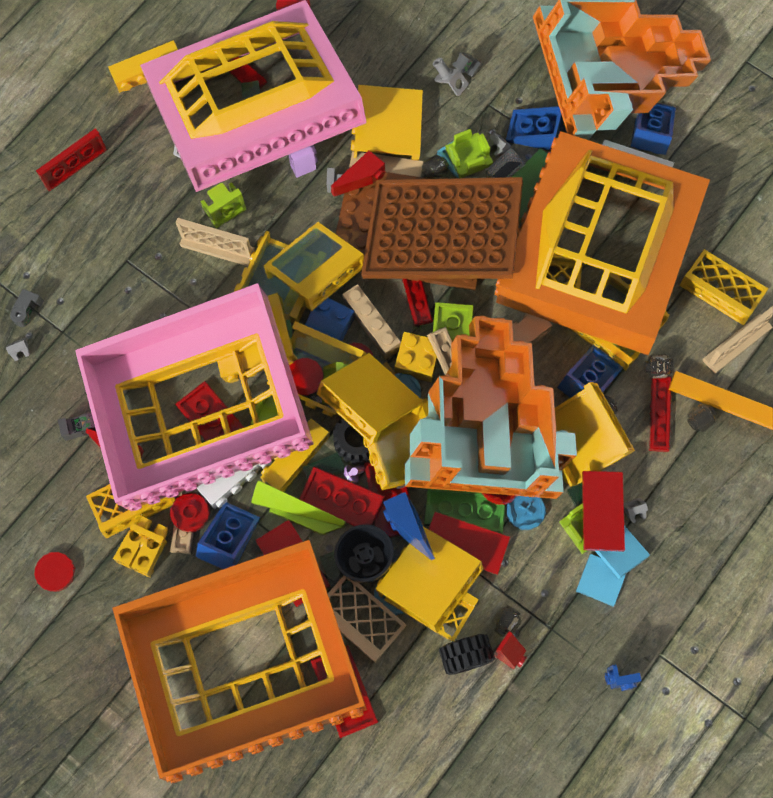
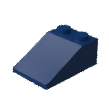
[631,103,676,155]
[506,106,567,150]
[295,298,355,365]
[557,344,623,398]
[383,492,435,560]
[196,502,260,569]

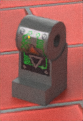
[452,52,483,77]
[10,289,44,327]
[58,413,96,441]

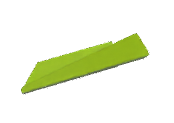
[251,480,346,536]

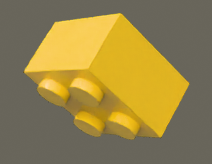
[395,332,438,383]

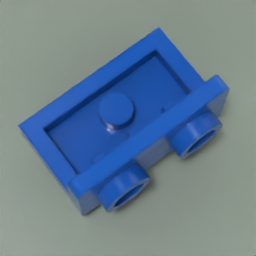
[605,664,642,691]

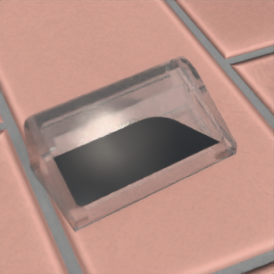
[486,148,526,178]

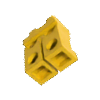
[113,516,168,578]

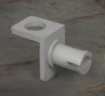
[433,57,469,96]

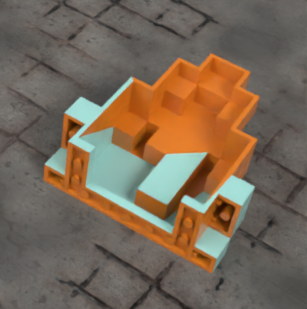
[533,0,711,140]
[405,315,577,499]

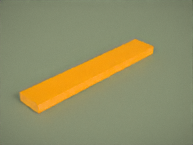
[668,371,773,430]

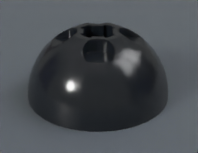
[334,525,394,583]

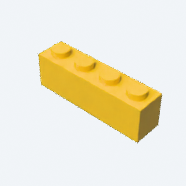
[108,40,178,93]
[261,418,330,492]

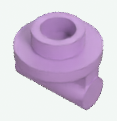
[344,465,365,483]

